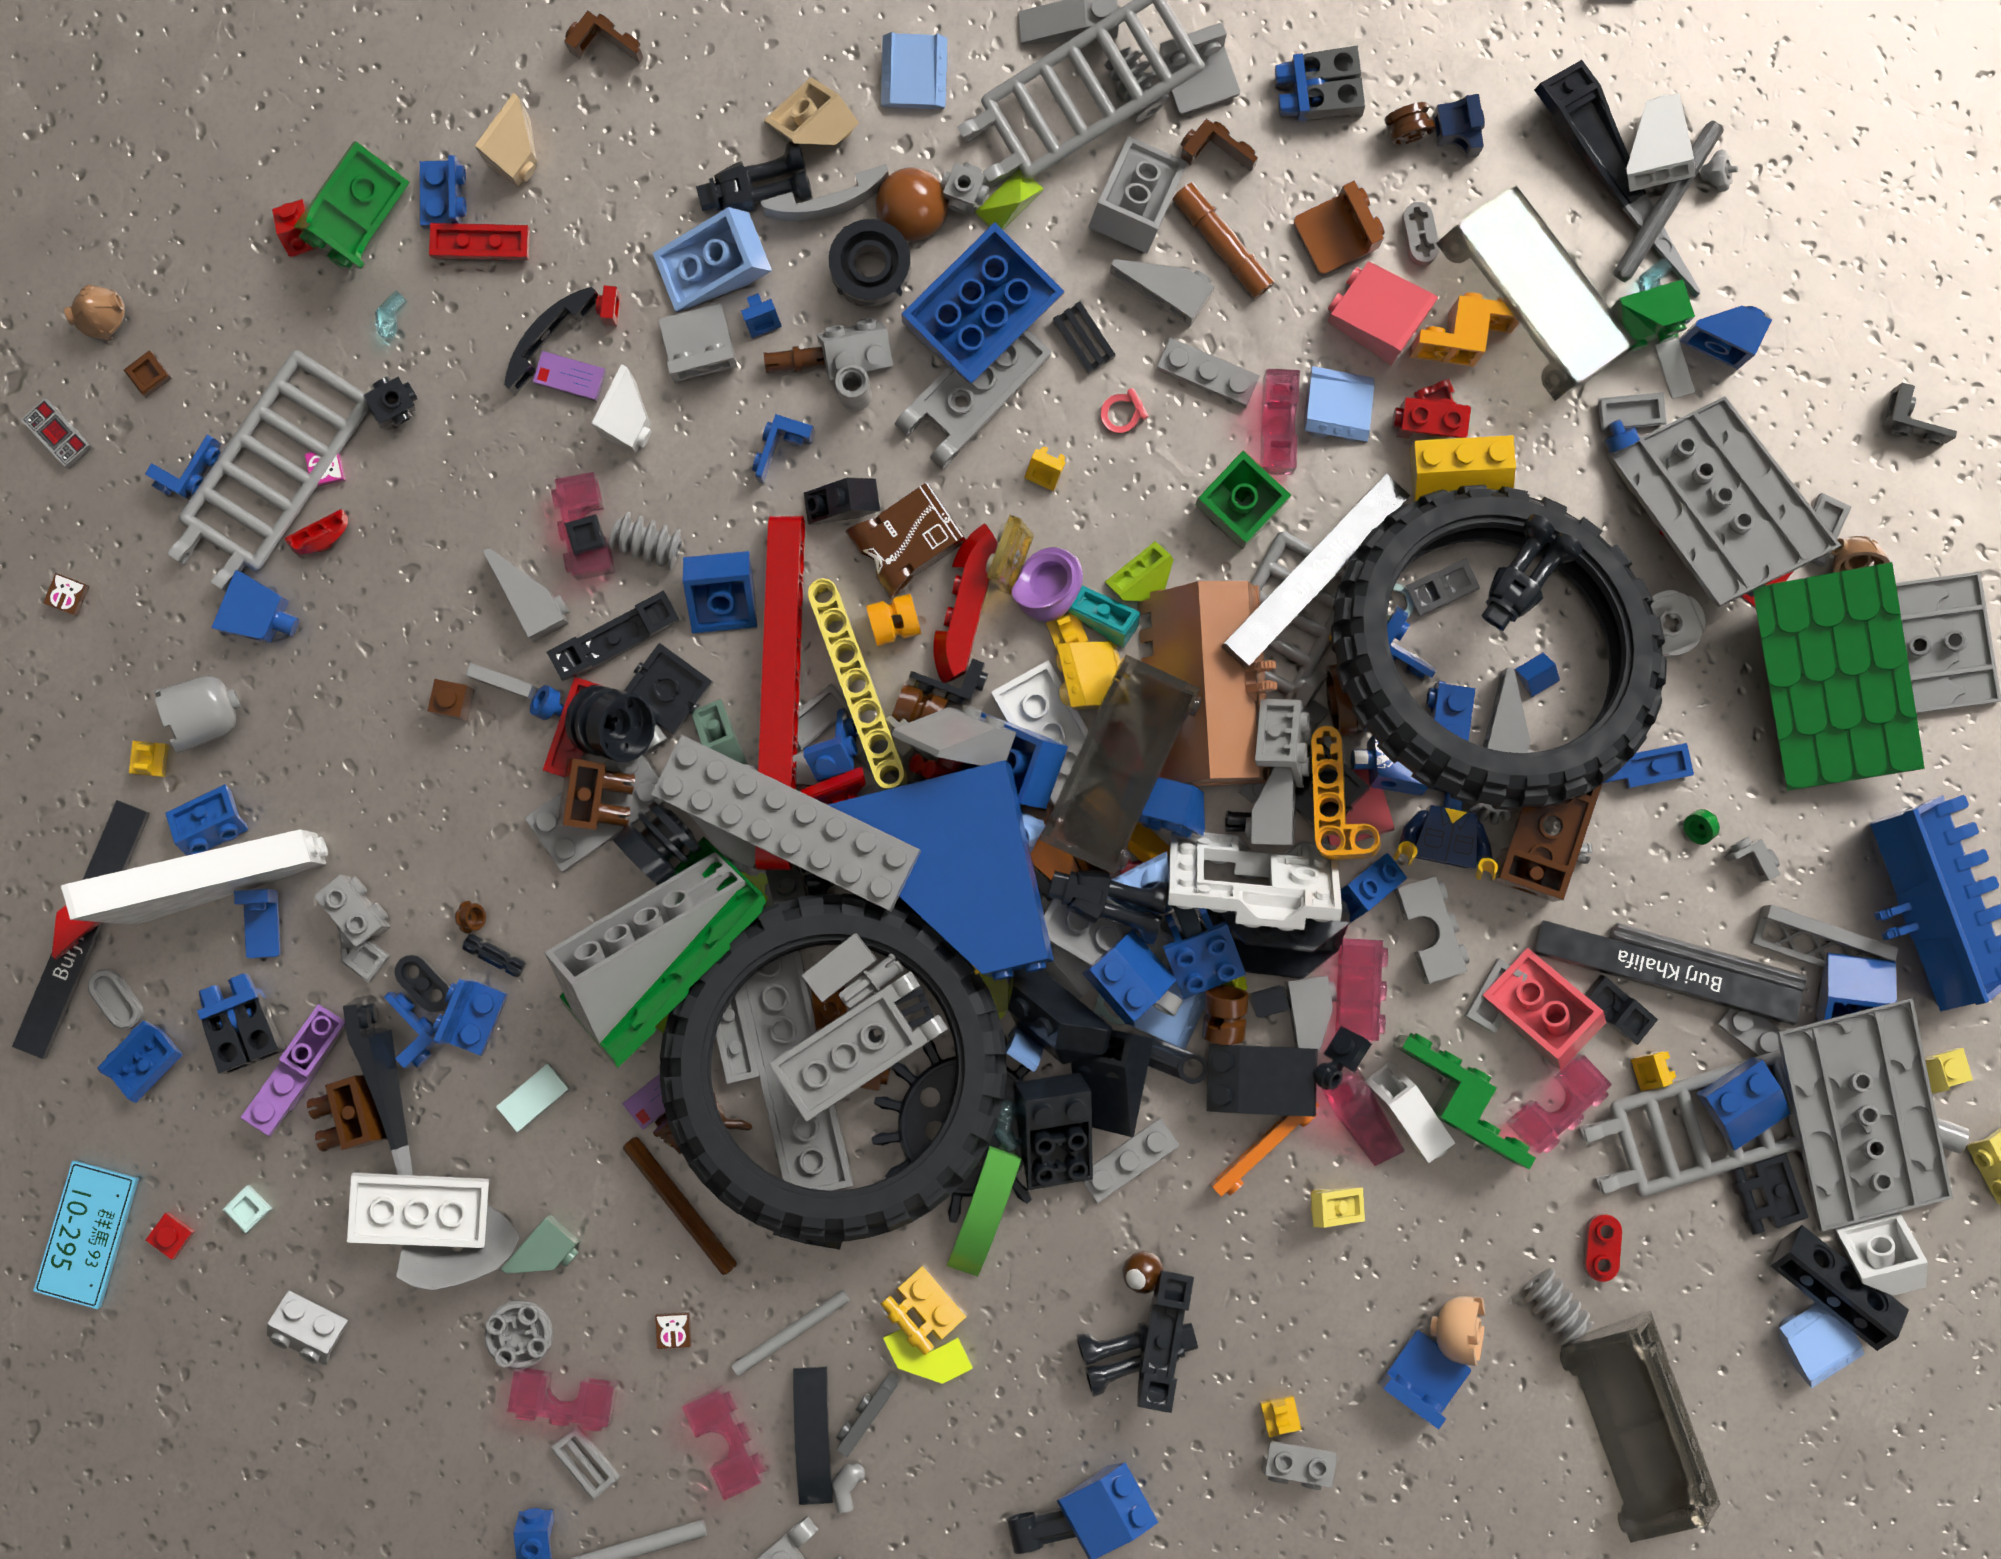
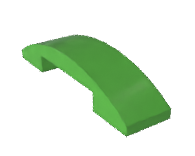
[946,1146,1021,1277]

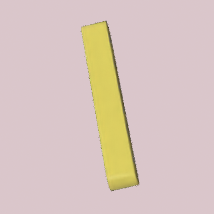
[808,578,908,791]

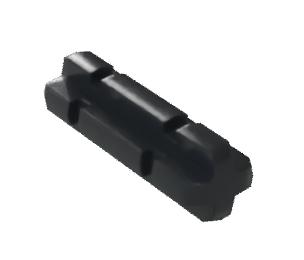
[462,934,526,977]

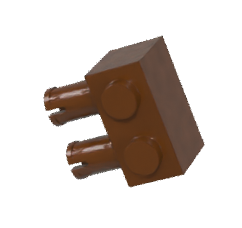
[557,758,635,830]
[307,1075,387,1152]

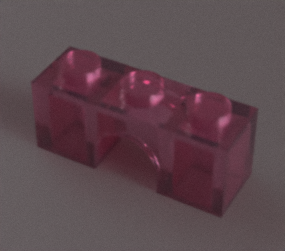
[1260,369,1300,475]
[551,472,616,580]
[1506,1054,1612,1154]
[507,1368,619,1431]
[682,1385,766,1500]

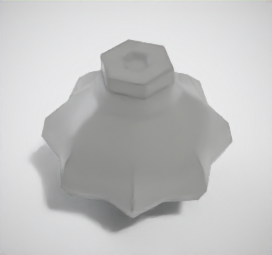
[1700,149,1738,192]

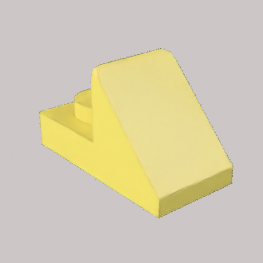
[1925,1048,1973,1093]
[1311,1187,1365,1228]

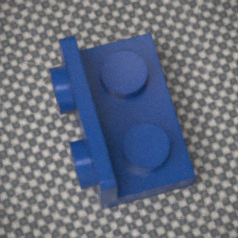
[419,155,467,229]
[1426,681,1476,741]
[165,784,248,856]

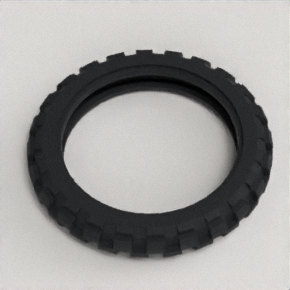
[1331,485,1667,810]
[659,893,1007,1242]

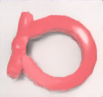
[1101,388,1149,433]

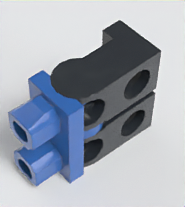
[197,973,287,1074]

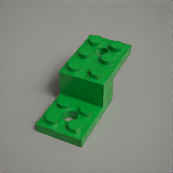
[1393,1033,1536,1170]

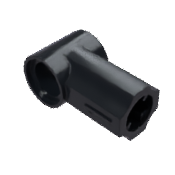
[1148,1036,1208,1084]
[1007,1508,1076,1554]

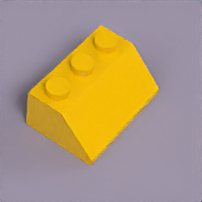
[1409,435,1516,502]

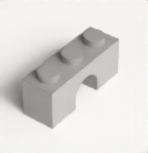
[1394,876,1469,984]

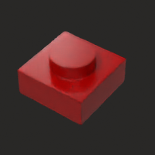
[596,285,621,326]
[145,1212,195,1260]

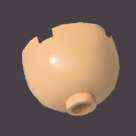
[1431,1296,1485,1366]

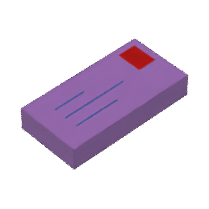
[533,351,606,402]
[622,1074,665,1130]

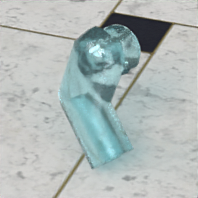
[1639,258,1673,292]
[375,291,407,338]
[993,1100,1021,1152]

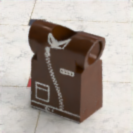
[845,482,966,599]

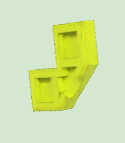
[883,1328,973,1384]

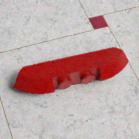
[933,523,998,684]

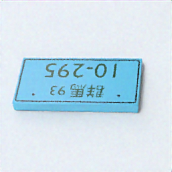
[33,1160,139,1309]

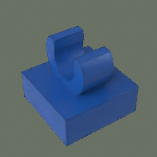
[741,293,782,338]

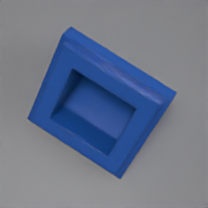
[1514,653,1560,697]

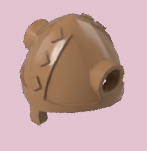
[64,284,125,341]
[1831,536,1890,573]

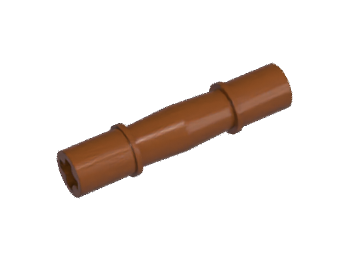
[1172,182,1275,299]

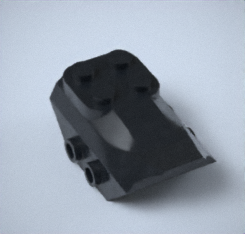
[1196,899,1350,979]

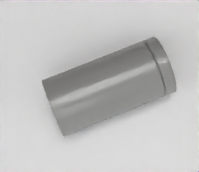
[835,364,872,411]

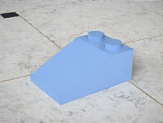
[653,207,772,312]

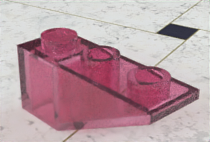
[1321,1067,1405,1166]

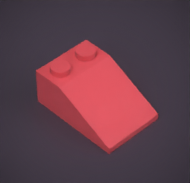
[1483,948,1606,1071]

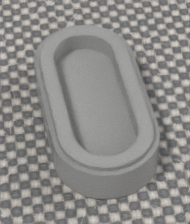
[88,969,144,1029]

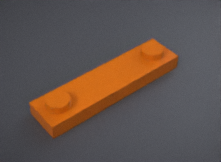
[1209,1102,1319,1197]

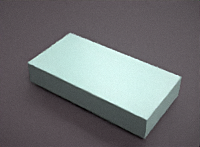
[496,1063,570,1132]

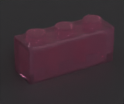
[1335,938,1388,1041]

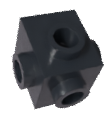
[363,376,418,429]

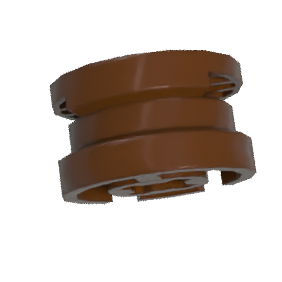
[1384,102,1436,145]

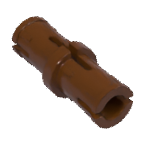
[763,346,825,374]

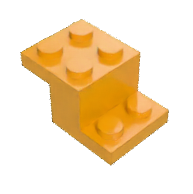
[1410,292,1525,367]

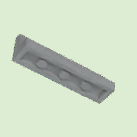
[1750,905,1899,968]

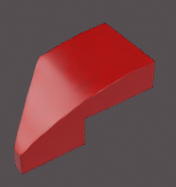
[52,905,101,961]

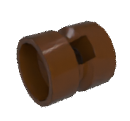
[892,683,948,723]
[1202,985,1249,1045]

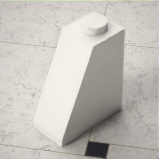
[1627,93,1696,192]
[1364,1061,1455,1163]

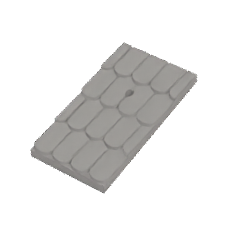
[1607,396,1841,608]
[1896,572,2001,713]
[1777,998,1953,1232]

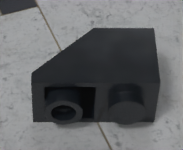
[804,477,880,525]

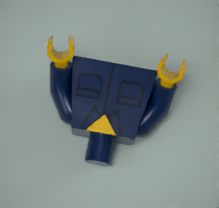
[1393,791,1498,880]

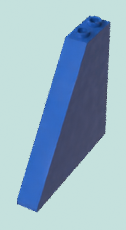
[829,760,1054,981]

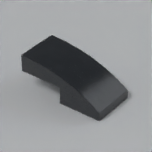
[1585,975,1658,1045]

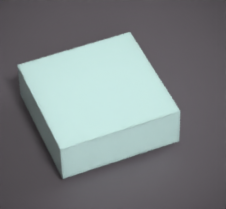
[223,1185,273,1233]

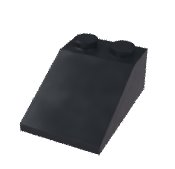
[1206,1044,1318,1117]

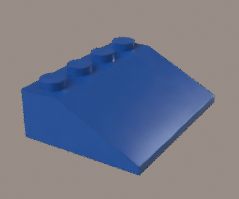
[901,222,1065,384]

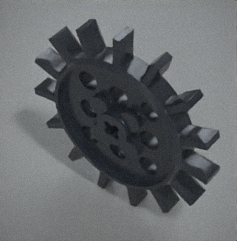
[872,1035,1032,1223]

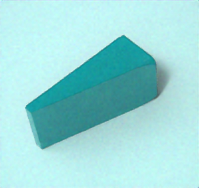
[1068,585,1140,648]

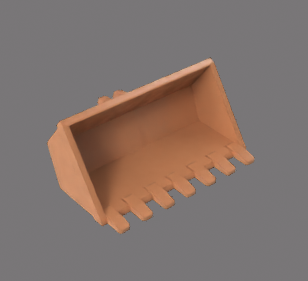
[1138,581,1277,787]

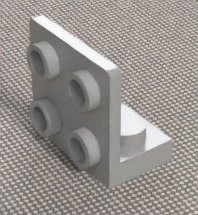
[1159,22,1240,115]
[659,304,738,383]
[1255,699,1314,788]

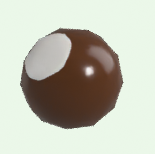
[1122,1251,1163,1294]

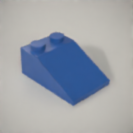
[962,712,1068,809]

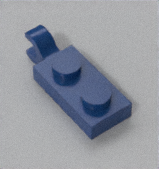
[1603,743,1694,789]

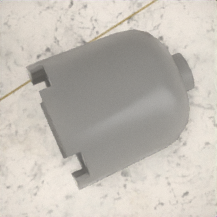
[154,676,241,753]

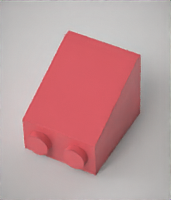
[1327,261,1438,366]

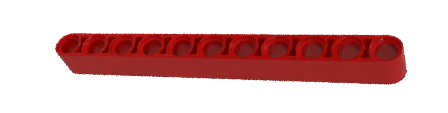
[755,516,805,870]

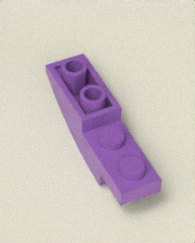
[240,1004,345,1137]

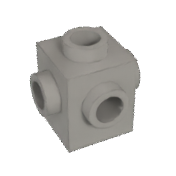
[940,163,989,215]

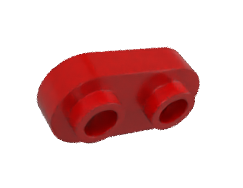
[1583,1213,1622,1282]

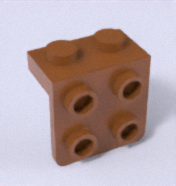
[1294,180,1385,275]

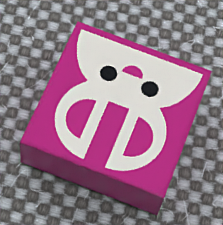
[305,452,346,487]

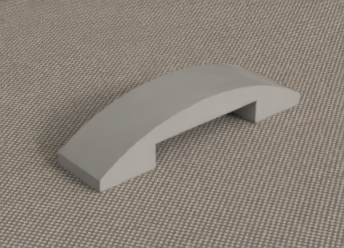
[761,164,889,221]

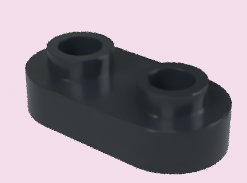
[394,955,450,1012]

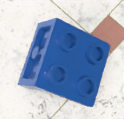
[432,979,508,1056]
[1378,1330,1471,1430]

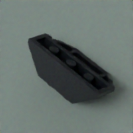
[1008,968,1113,1064]

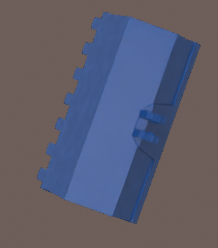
[1870,795,2001,1012]

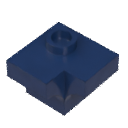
[1433,94,1485,158]

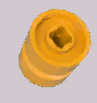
[866,593,922,646]

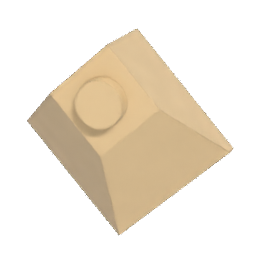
[764,77,859,145]
[475,93,537,187]

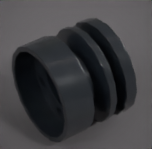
[565,685,656,762]
[612,799,702,886]

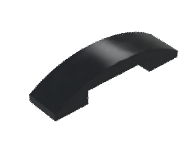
[504,287,598,396]
[546,590,680,682]
[1137,1270,1194,1413]
[793,1366,833,1505]

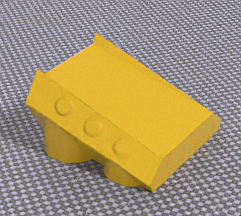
[1056,641,1131,710]

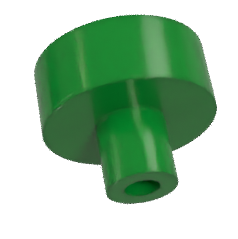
[1683,809,1720,845]

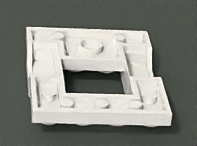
[1168,831,1342,931]

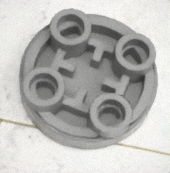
[484,1300,553,1369]

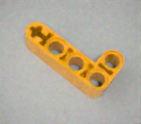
[1311,726,1381,860]

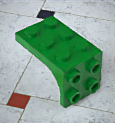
[294,141,410,270]

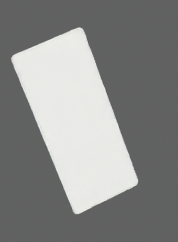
[1655,339,1695,398]

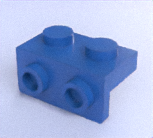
[97,1021,183,1103]

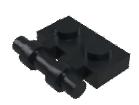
[1730,1153,1809,1235]

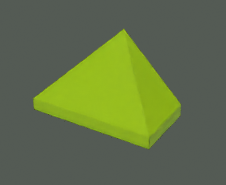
[975,169,1044,230]
[1105,541,1174,601]

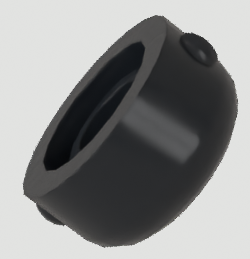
[829,219,911,306]

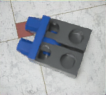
[1275,45,1365,122]

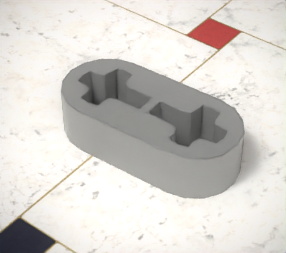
[1402,202,1439,266]

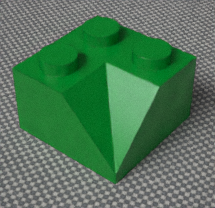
[1605,279,1695,352]
[1195,451,1291,549]

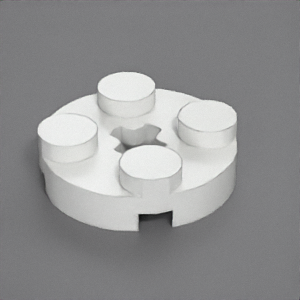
[1651,590,1706,657]

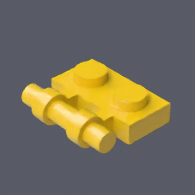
[880,1266,966,1355]

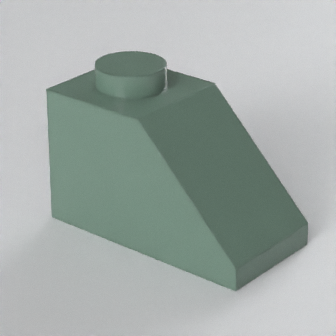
[692,699,748,765]
[501,1215,581,1274]

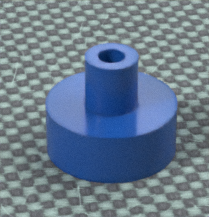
[1604,419,1640,453]
[530,685,564,720]

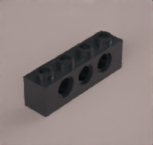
[1770,1225,1909,1351]

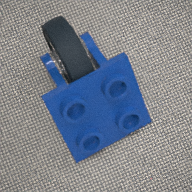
[1163,905,1246,999]

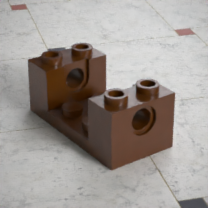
[1490,783,1603,902]

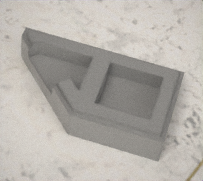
[337,925,390,983]

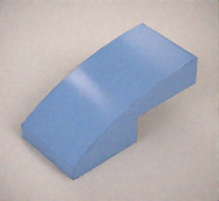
[1006,1026,1043,1072]

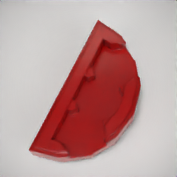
[284,509,348,554]
[800,766,866,805]

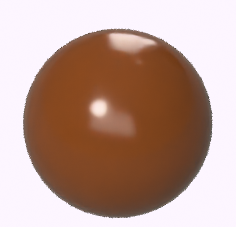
[876,167,948,242]

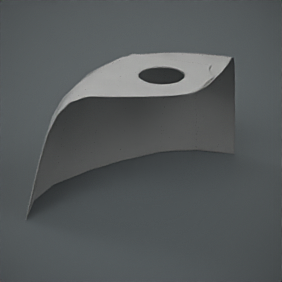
[396,1205,520,1290]

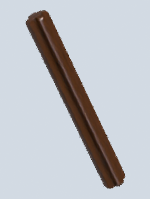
[623,1137,737,1275]

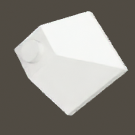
[591,364,652,453]
[1835,1212,1928,1296]

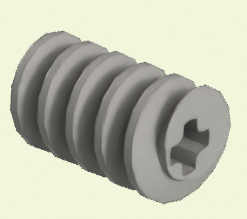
[1104,47,1170,122]
[608,511,682,570]
[1524,1268,1594,1345]

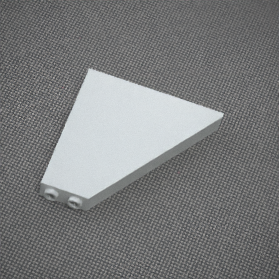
[61,829,328,925]

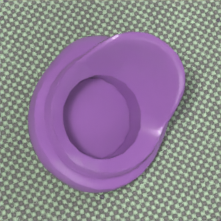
[1012,547,1083,622]

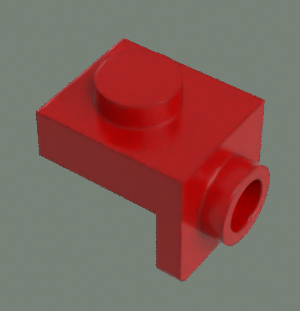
[272,199,318,257]

